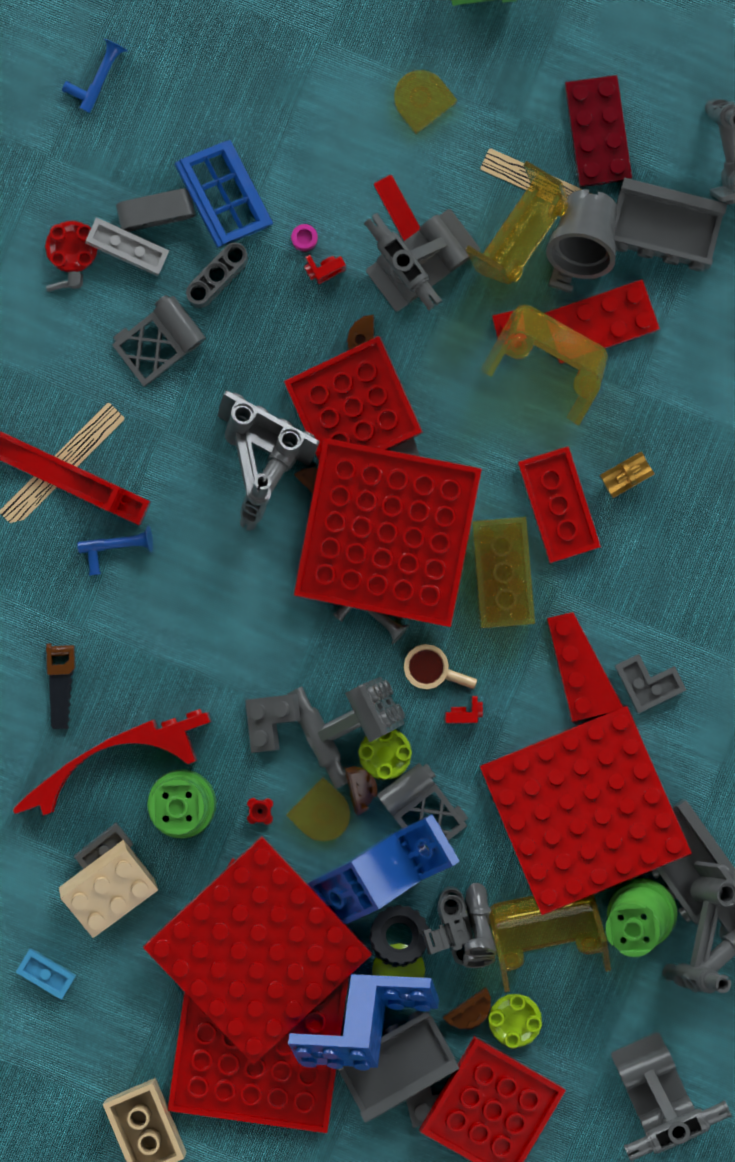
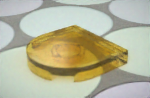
[394,70,458,134]
[286,777,350,841]

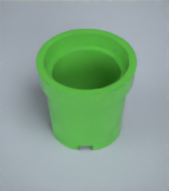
[147,769,216,839]
[605,878,677,957]

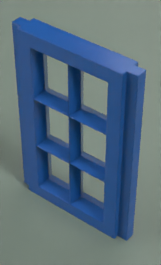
[174,140,273,248]

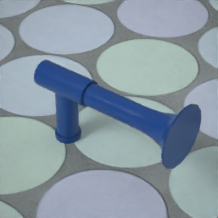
[62,38,128,113]
[77,525,153,576]

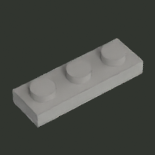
[85,217,169,276]

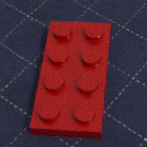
[542,279,660,365]
[518,446,601,564]

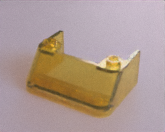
[465,161,569,284]
[481,305,608,426]
[489,895,611,992]

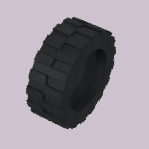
[369,905,429,967]

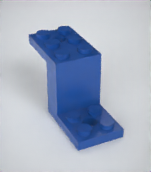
[308,814,459,924]
[288,974,439,1070]

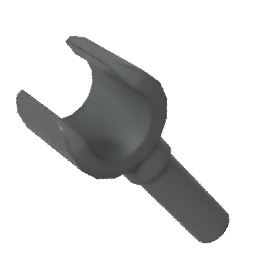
[46,272,83,292]

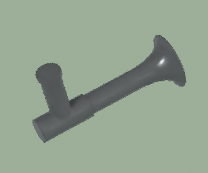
[333,605,410,645]

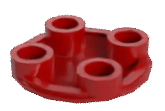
[45,220,98,272]

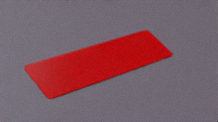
[374,175,420,241]

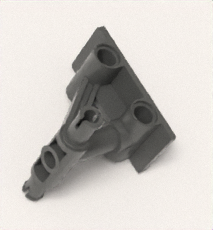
[705,99,735,205]
[364,209,480,312]
[217,391,320,531]
[287,677,405,789]
[662,861,735,994]
[611,1032,732,1162]

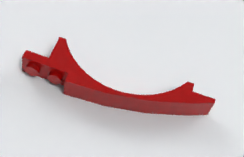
[0,431,151,526]
[13,709,212,815]

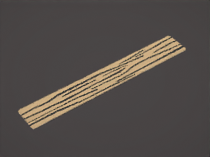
[481,149,592,207]
[0,403,124,523]

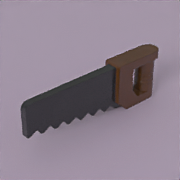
[46,643,76,729]

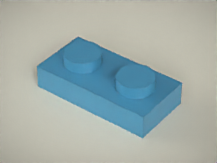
[16,948,77,1000]

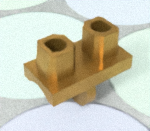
[599,451,655,498]

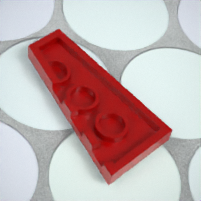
[547,612,623,722]

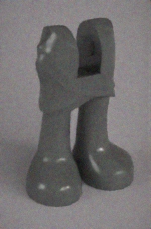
[463,883,497,968]

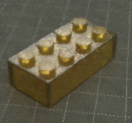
[471,517,535,629]

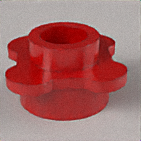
[247,798,274,825]

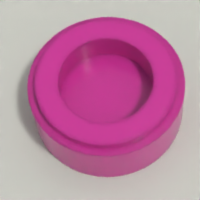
[291,224,318,252]

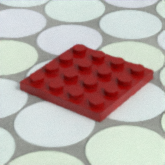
[284,336,423,460]
[419,1036,566,1162]

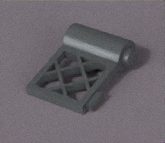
[112,295,206,387]
[377,763,468,850]

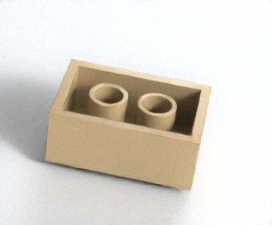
[59,840,158,938]
[103,1078,187,1162]

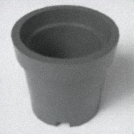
[546,190,617,279]

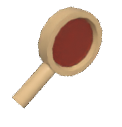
[404,644,477,689]

